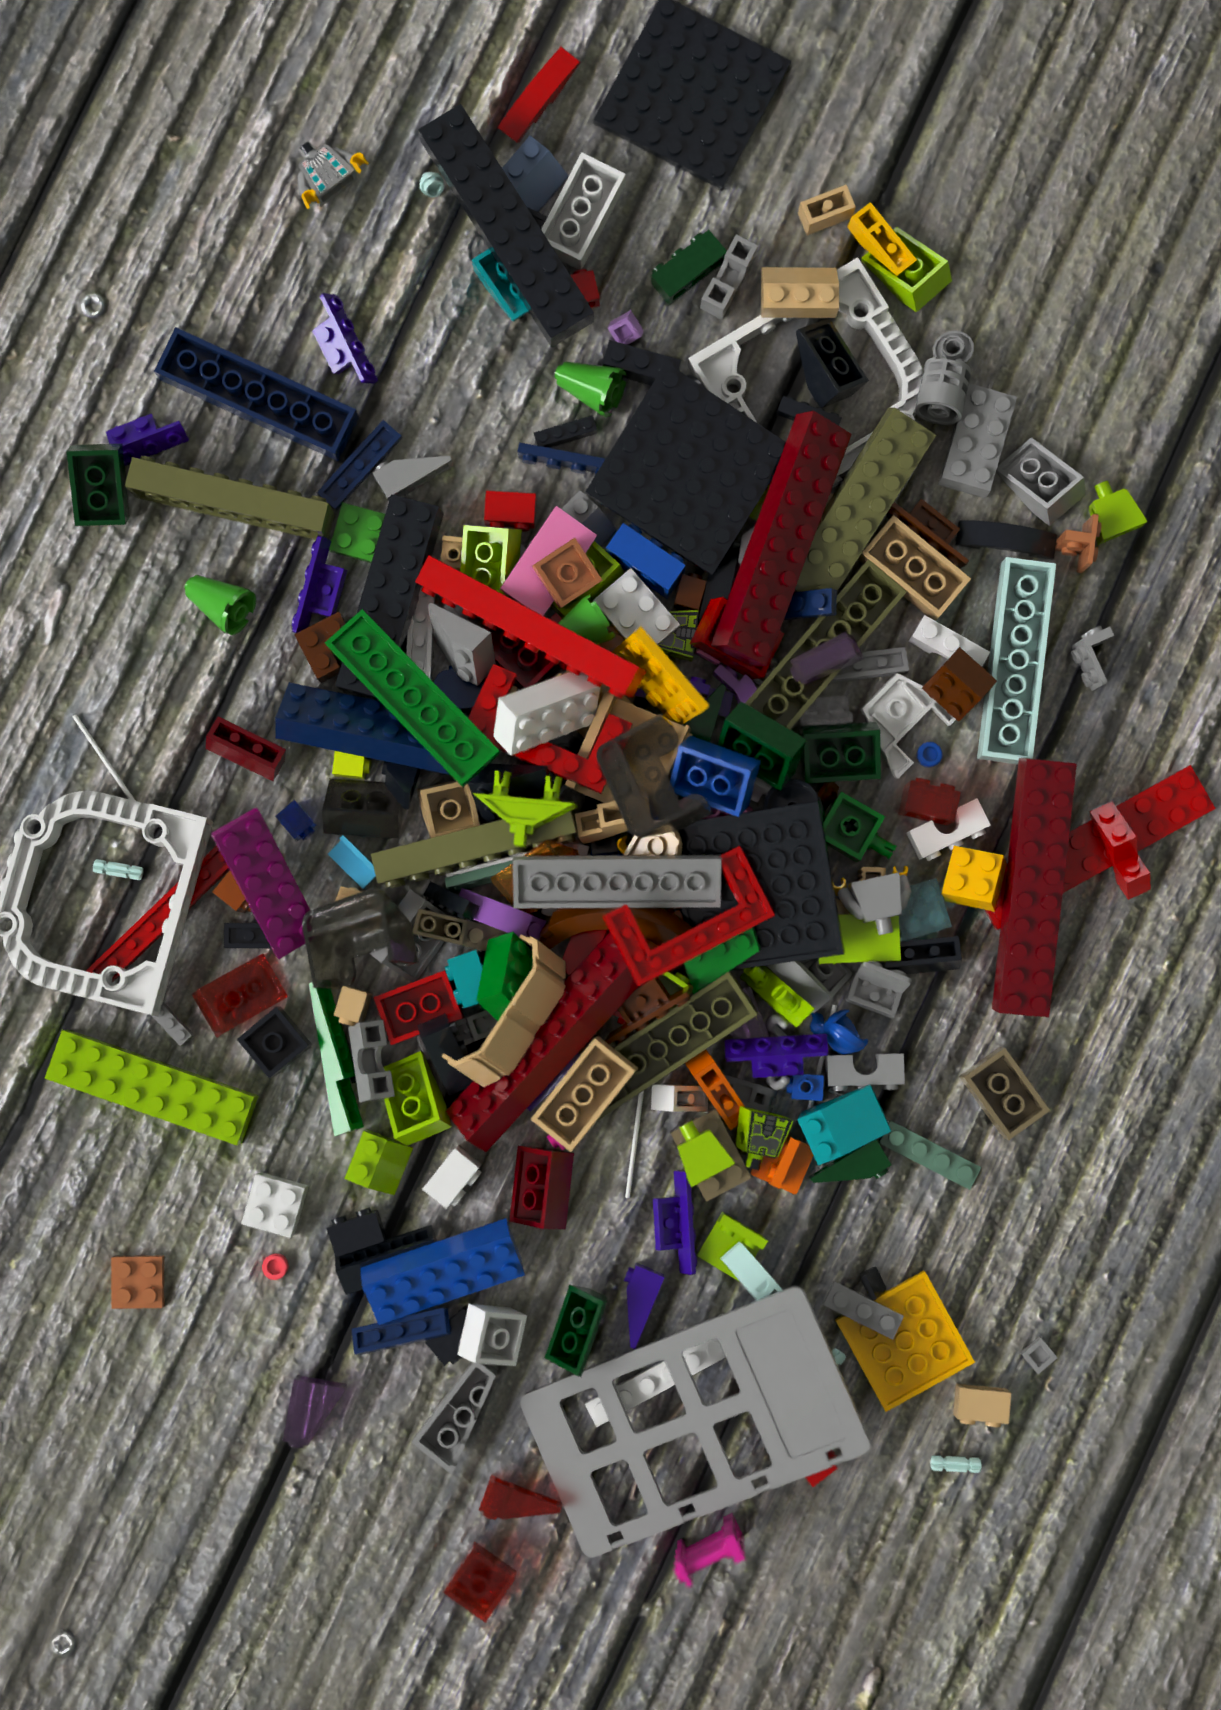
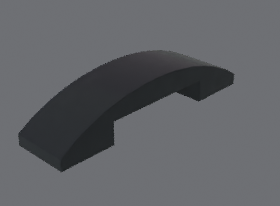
[955,520,1057,560]
[697,542,740,627]

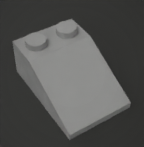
[996,438,1086,526]
[428,603,496,686]

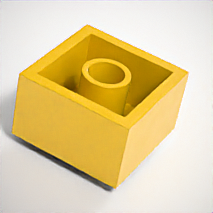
[942,846,1007,912]

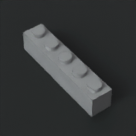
[151,1002,195,1046]

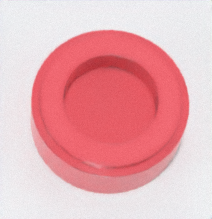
[262,1253,289,1280]

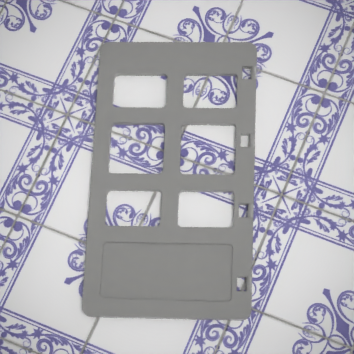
[520,1286,871,1557]

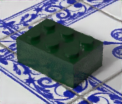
[66,444,130,526]
[718,702,807,791]
[800,722,881,783]

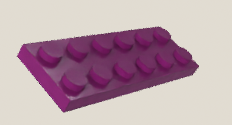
[211,807,322,959]

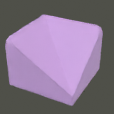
[607,310,643,345]

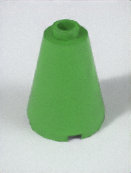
[555,361,626,418]
[185,575,256,635]
[558,594,615,645]

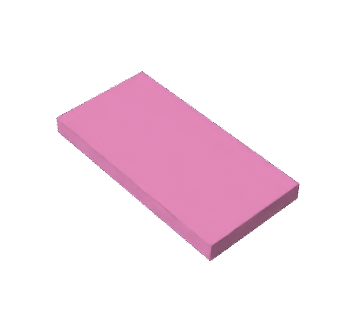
[499,506,597,616]

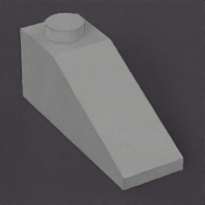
[372,456,454,501]

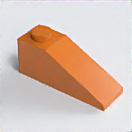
[685,1049,745,1130]

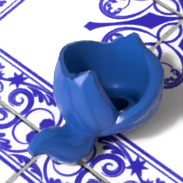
[810,1009,868,1055]

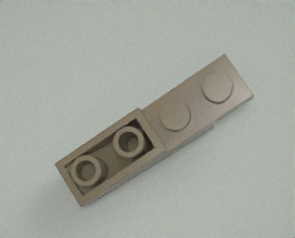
[412,909,507,951]

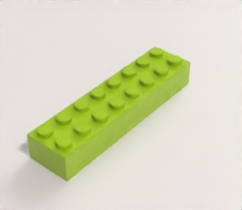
[44,1030,259,1146]

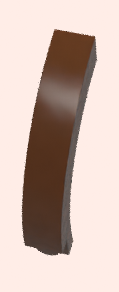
[539,907,693,949]

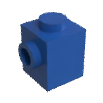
[786,1074,824,1101]

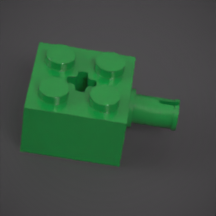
[823,792,897,862]

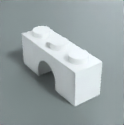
[908,615,990,666]
[906,798,990,861]

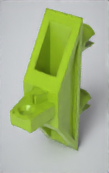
[473,771,577,847]
[740,966,814,1027]

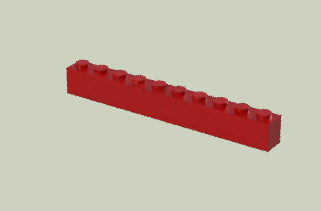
[415,555,646,699]

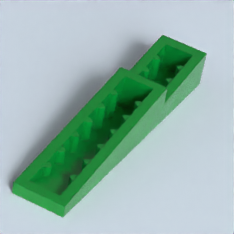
[309,980,364,1136]

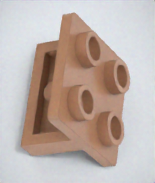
[1055,514,1101,573]

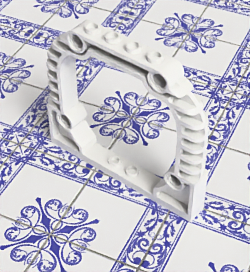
[687,257,923,488]
[0,791,213,1017]

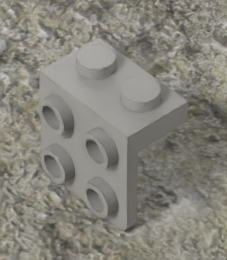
[1071,626,1114,691]
[845,961,912,1019]

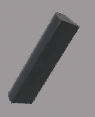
[335,1225,437,1295]

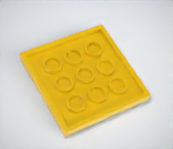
[612,627,710,725]
[835,1270,975,1412]

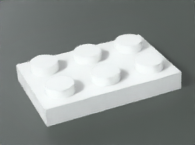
[593,568,680,645]

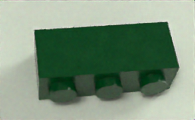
[651,230,727,306]

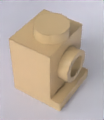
[440,535,463,571]

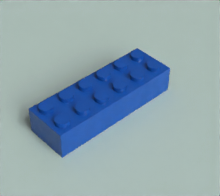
[360,1218,525,1325]

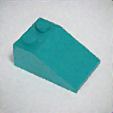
[472,249,529,322]
[797,1084,891,1165]

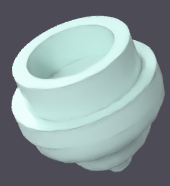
[419,172,444,198]

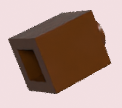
[674,573,706,611]

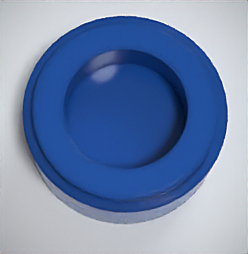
[916,742,943,768]

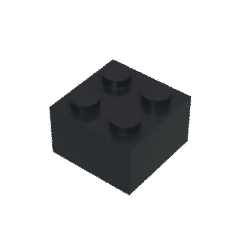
[237,1006,312,1079]

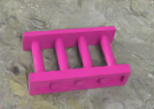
[674,1513,746,1588]

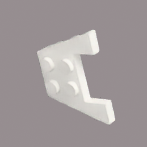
[861,673,956,779]

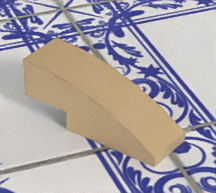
[575,794,651,844]

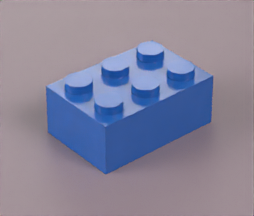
[606,523,686,599]
[668,736,761,817]

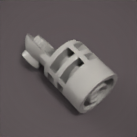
[915,331,974,425]

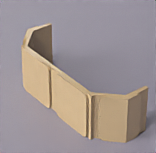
[442,935,566,1087]

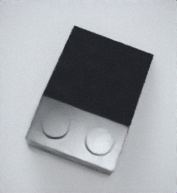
[796,318,869,408]
[468,764,554,822]

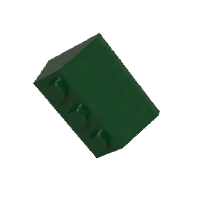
[544,1285,607,1377]

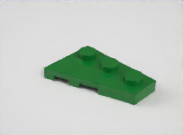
[684,926,761,995]

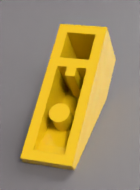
[847,202,917,276]

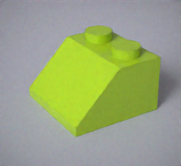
[344,1129,413,1195]

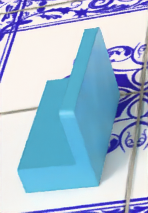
[328,835,376,889]

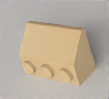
[761,267,839,318]

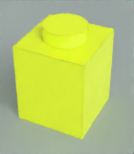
[332,751,371,780]

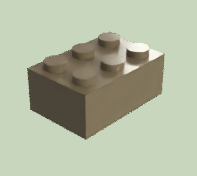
[959,1047,1050,1140]
[670,1108,751,1202]

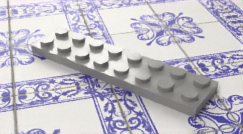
[513,855,721,908]

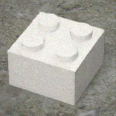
[422,1145,482,1209]
[241,1172,309,1238]
[457,1304,527,1366]

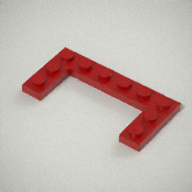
[468,664,633,794]
[602,846,775,986]

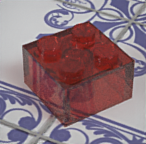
[898,778,961,826]
[443,1541,517,1623]

